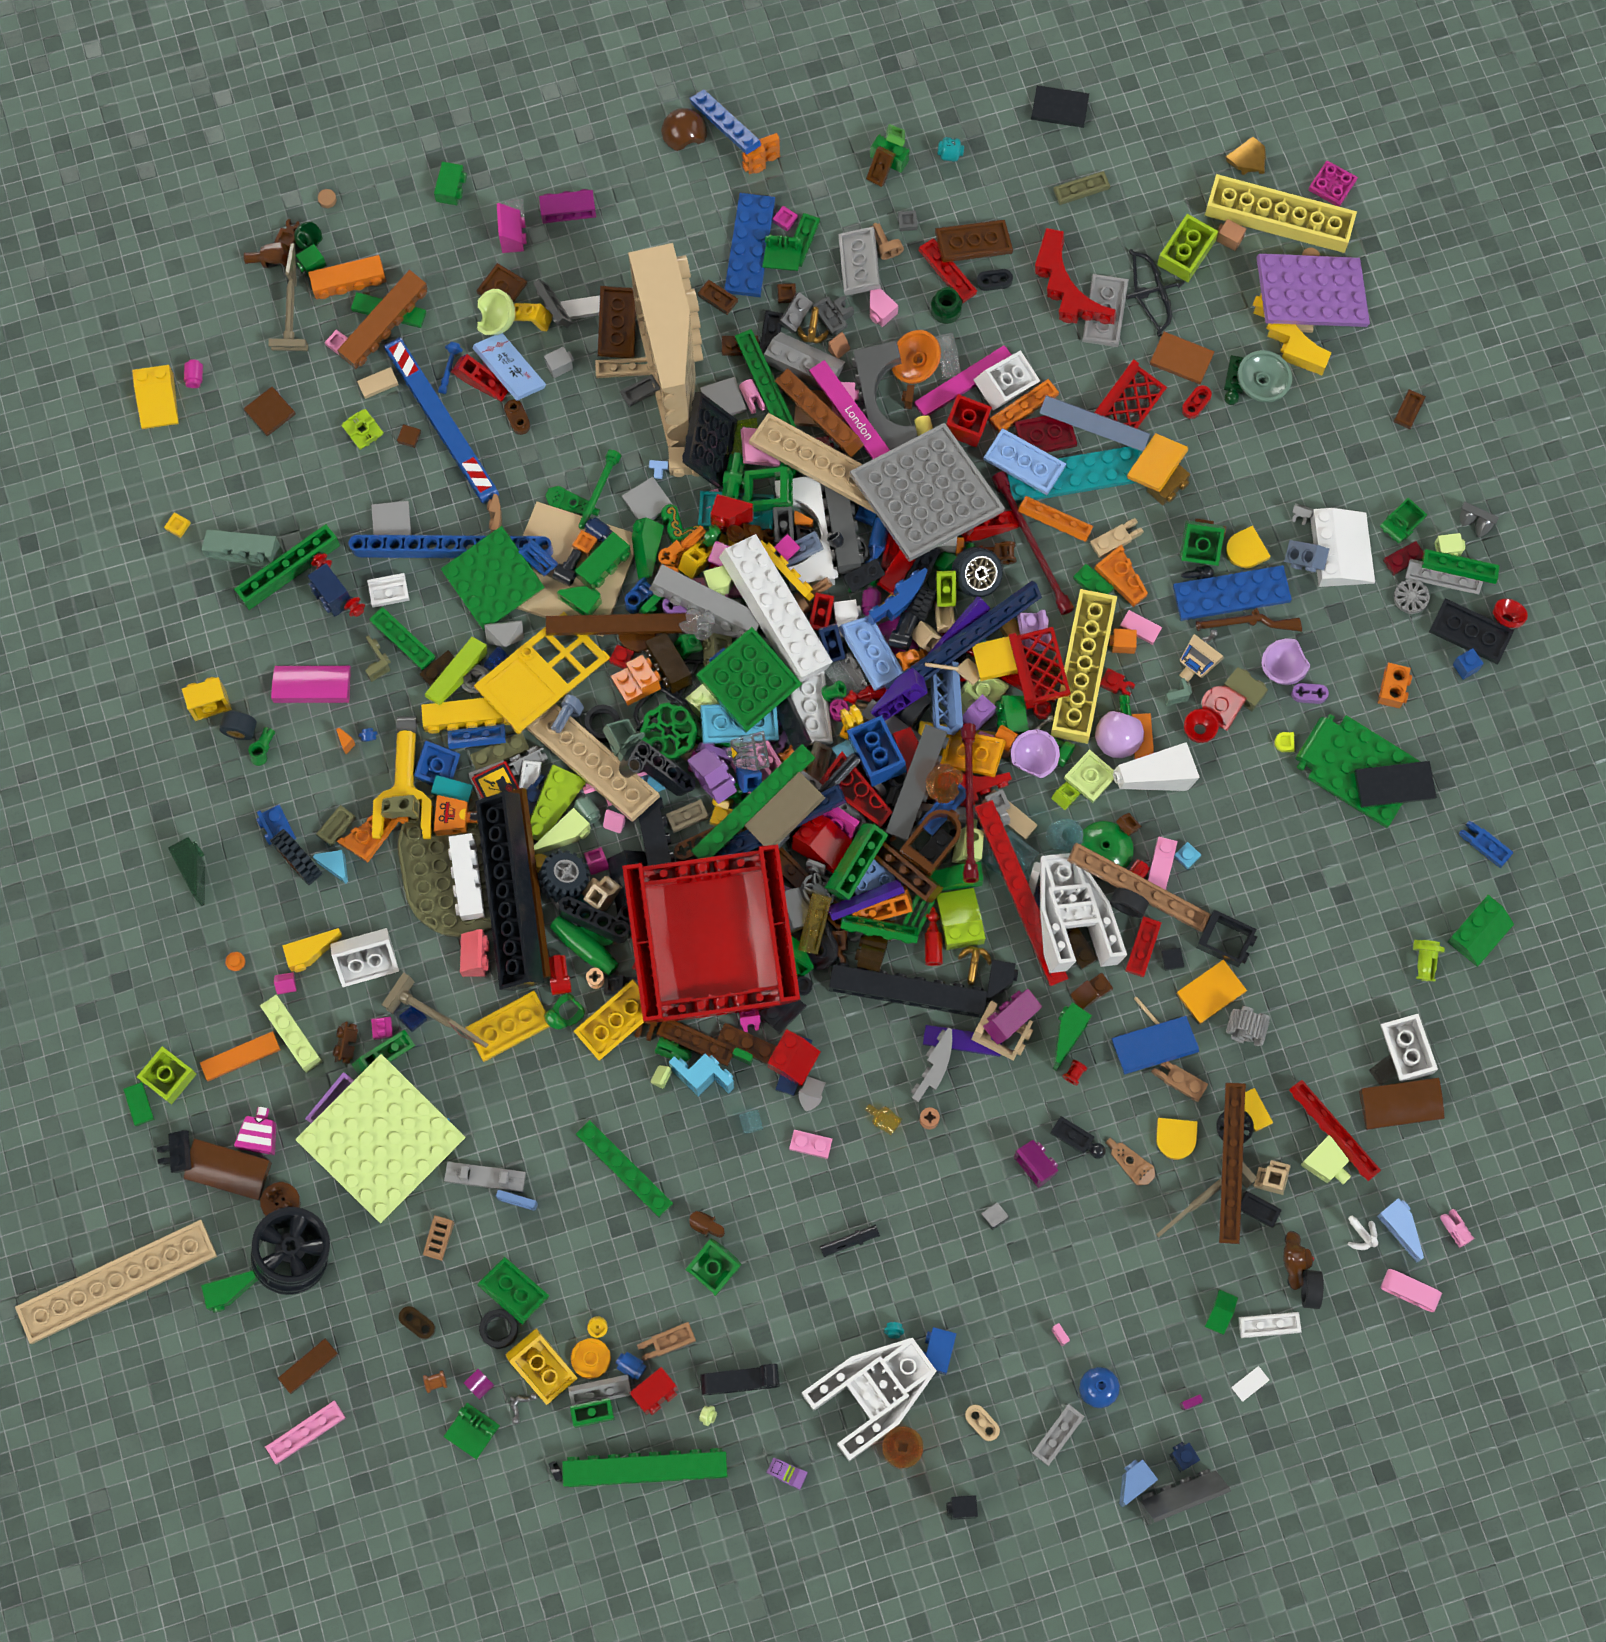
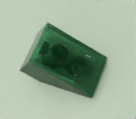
[168,837,205,906]

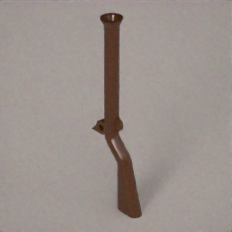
[1196,608,1302,632]

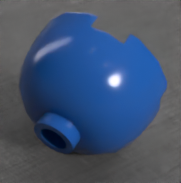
[1079,1367,1120,1409]

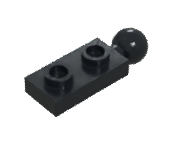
[1050,1116,1106,1159]

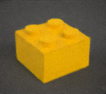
[182,677,232,721]

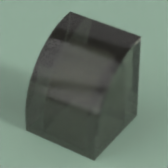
[1369,1054,1397,1086]

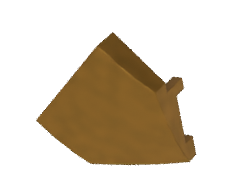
[1226,137,1266,175]

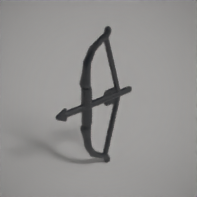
[1126,249,1184,337]
[633,659,704,731]

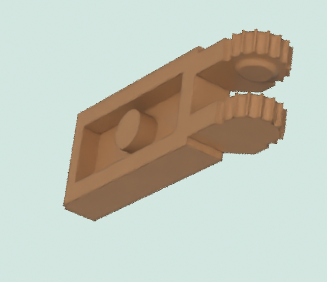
[1151,1062,1208,1102]
[637,1322,696,1361]

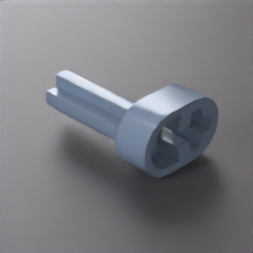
[551,694,584,733]

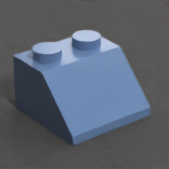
[1119,1460,1158,1507]

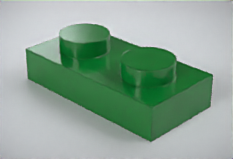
[1073,564,1114,595]

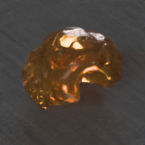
[926,764,963,804]

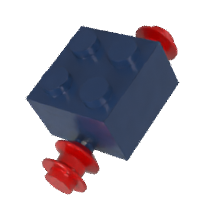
[308,553,365,617]

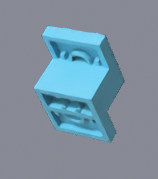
[669,1054,734,1096]

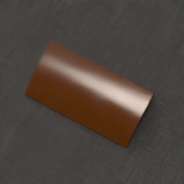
[1359,1078,1445,1130]
[184,1139,272,1201]

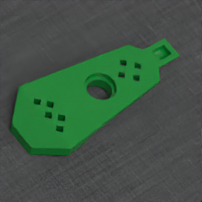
[545,486,600,516]

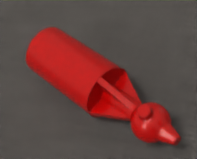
[843,685,886,705]
[925,907,943,966]

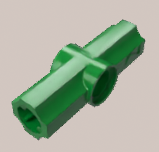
[722,452,745,500]

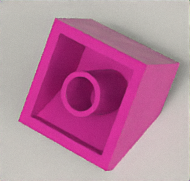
[497,203,527,253]

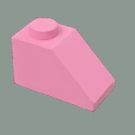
[870,288,898,327]

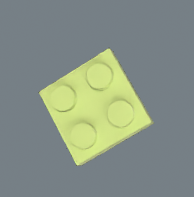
[1064,749,1114,803]

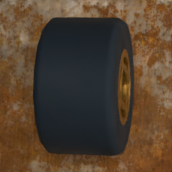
[219,711,257,740]

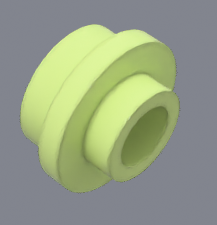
[700,1405,717,1426]

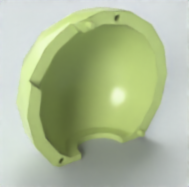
[477,289,516,335]

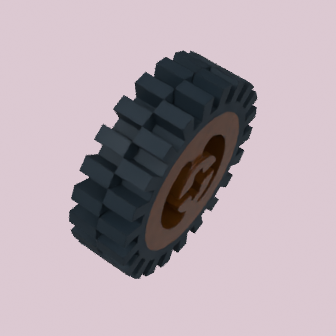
[270,829,322,885]

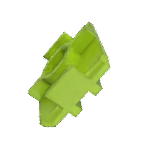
[341,409,384,450]

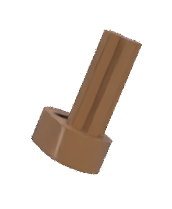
[871,223,904,260]
[794,577,833,614]

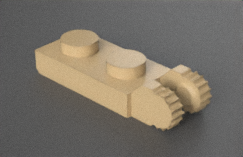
[1090,518,1144,559]

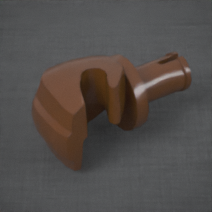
[244,243,289,269]

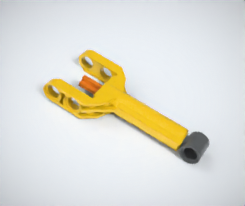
[372,716,433,839]

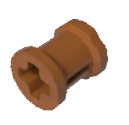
[423,1370,448,1393]

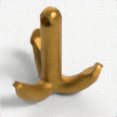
[797,306,829,344]
[958,946,991,985]

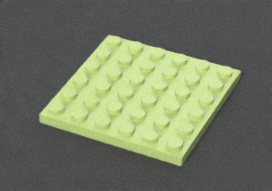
[295,1054,466,1223]

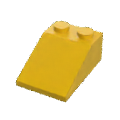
[132,365,179,429]
[505,1328,578,1405]

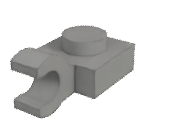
[985,789,1010,826]

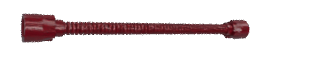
[991,471,1075,615]
[960,723,979,883]

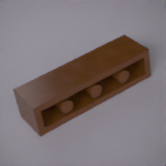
[874,840,943,903]

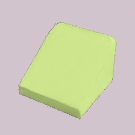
[651,1065,672,1089]

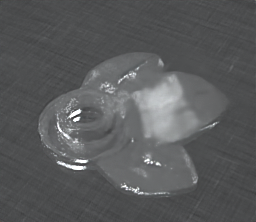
[679,608,715,640]

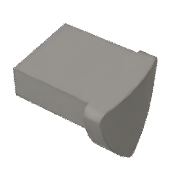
[799,1076,826,1111]

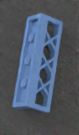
[930,661,963,735]

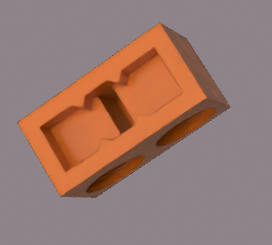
[1378,662,1412,709]

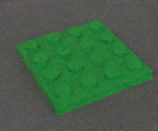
[441,526,545,631]
[695,627,802,733]

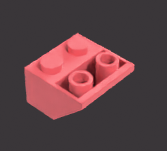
[460,929,490,977]

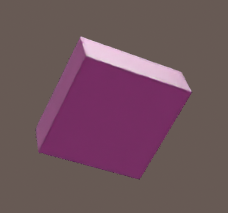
[1180,1395,1203,1411]

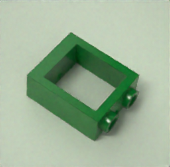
[742,467,793,512]

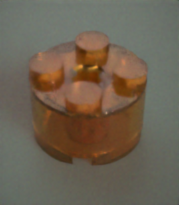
[882,1426,923,1470]

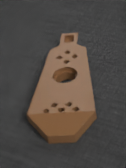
[1106,1137,1155,1185]

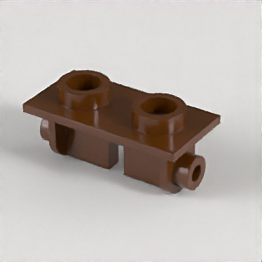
[333,1022,358,1064]

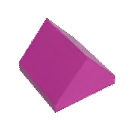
[274,972,297,995]

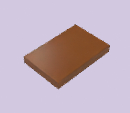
[1149,332,1215,385]

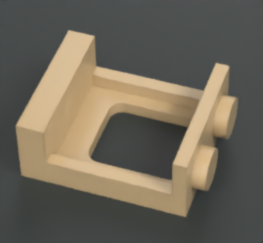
[971,1001,1033,1061]

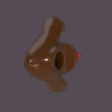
[1283,1231,1314,1290]

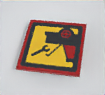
[471,761,519,799]

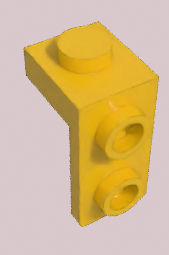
[514,303,553,331]

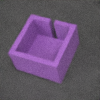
[687,748,737,804]

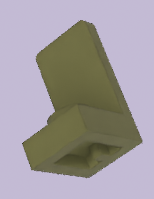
[365,635,391,682]

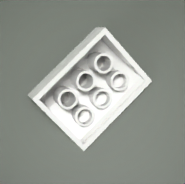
[1310,508,1375,587]

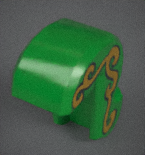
[661,504,701,543]

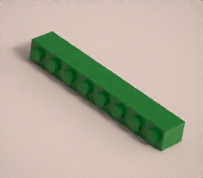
[562,1448,728,1488]

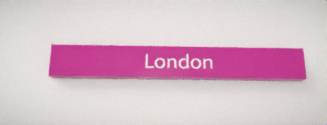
[809,360,890,460]

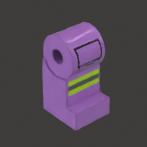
[766,1458,808,1490]

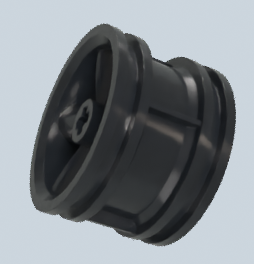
[251,1207,330,1295]

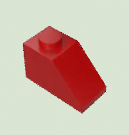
[810,593,834,631]

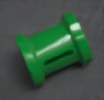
[821,680,847,702]

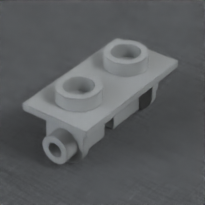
[840,652,871,691]
[507,745,548,776]

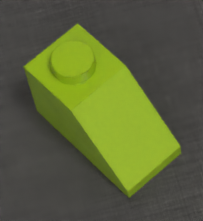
[936,571,956,607]

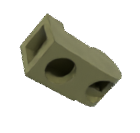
[381,795,420,819]

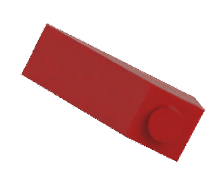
[451,354,508,402]
[961,510,1020,542]

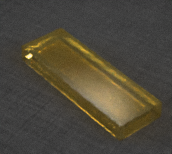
[798,893,832,955]

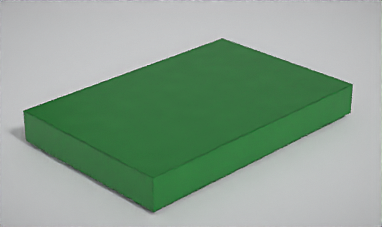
[477,1257,549,1325]

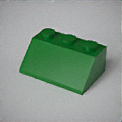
[1447,895,1514,967]

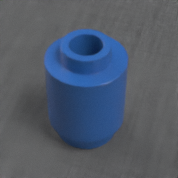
[616,1352,647,1380]

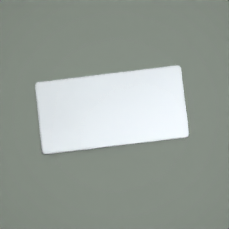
[1232,1366,1269,1401]

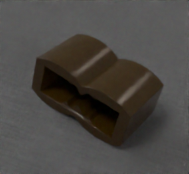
[855,935,888,972]

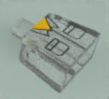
[726,731,770,771]

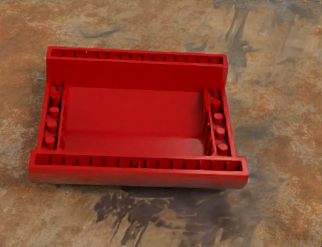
[622,844,800,1022]

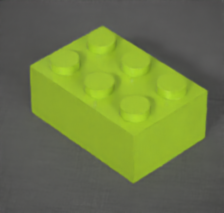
[1157,214,1218,282]

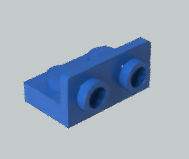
[256,805,296,845]

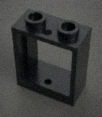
[1196,910,1258,968]

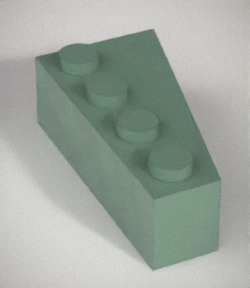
[201,529,282,568]

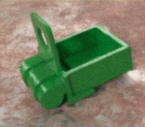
[1380,498,1427,544]

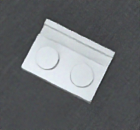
[367,573,410,608]

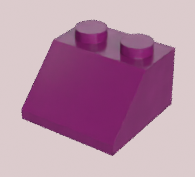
[1013,1140,1059,1188]

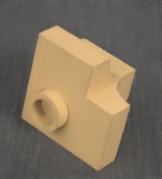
[582,876,622,911]
[1254,1160,1291,1195]

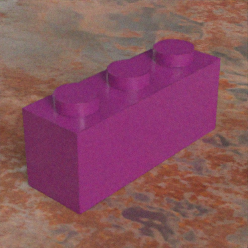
[539,189,596,224]
[983,989,1042,1045]

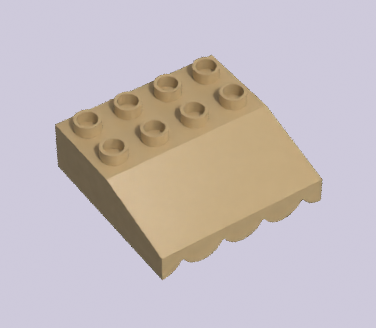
[628,243,703,448]

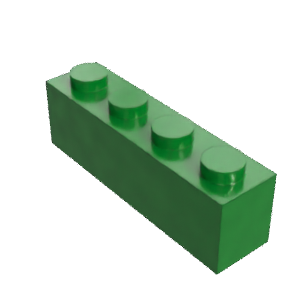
[825,823,888,900]

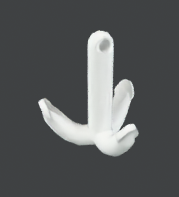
[1348,1215,1378,1250]

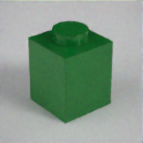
[296,244,327,277]

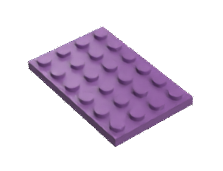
[1256,254,1370,327]

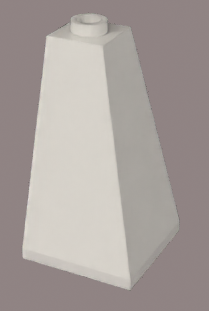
[1113,742,1200,791]

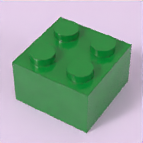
[1179,520,1225,566]

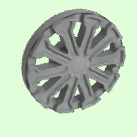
[1394,579,1430,614]

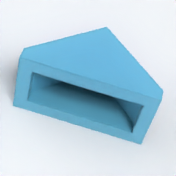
[313,850,348,884]

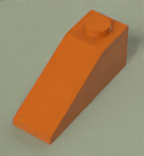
[852,885,913,920]

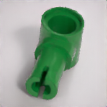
[248,727,275,766]

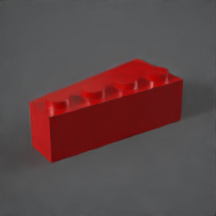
[819,751,893,828]

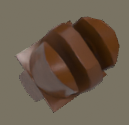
[689,1211,725,1238]

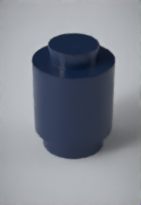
[584,517,613,542]

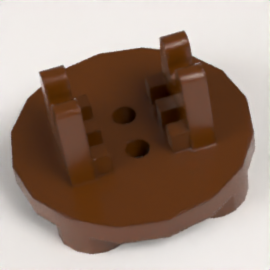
[260,1182,301,1216]

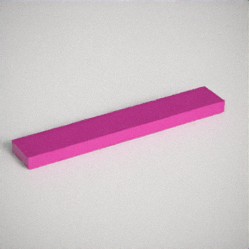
[914,345,1012,416]

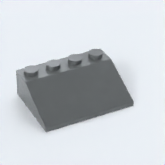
[1138,1469,1231,1525]

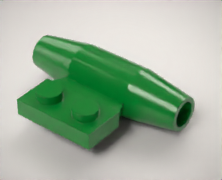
[550,914,624,976]

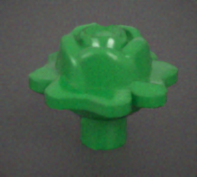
[727,783,743,804]

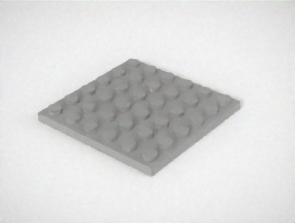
[850,423,1005,562]

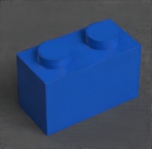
[923,1327,957,1375]

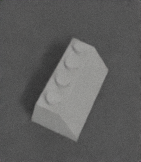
[764,332,846,390]

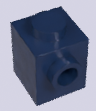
[1169,1442,1200,1472]

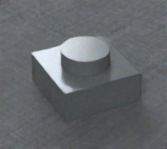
[898,210,918,231]

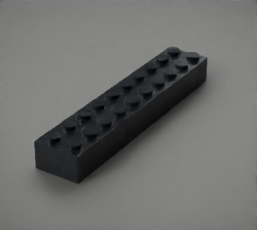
[476,792,544,991]

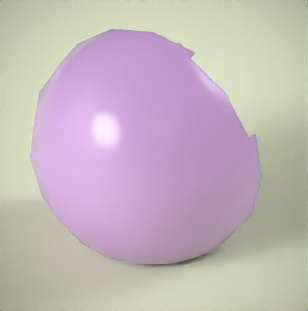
[1261,638,1310,685]
[1095,711,1144,758]
[1011,729,1060,778]

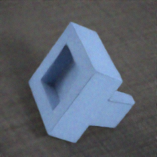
[649,460,669,479]

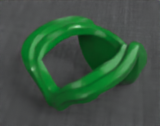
[544,993,585,1030]

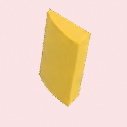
[574,979,644,1061]

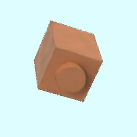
[1217,219,1246,251]

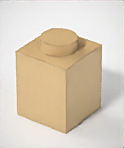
[912,621,942,652]

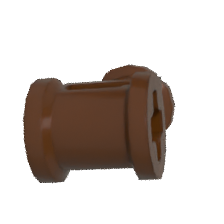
[979,541,1017,565]

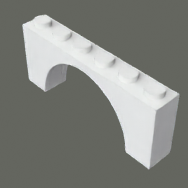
[775,476,838,591]

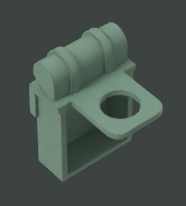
[602,719,645,762]

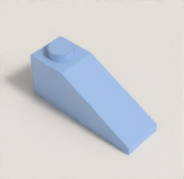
[1377,1198,1424,1262]

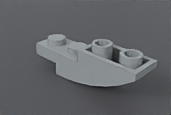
[911,1027,952,1103]

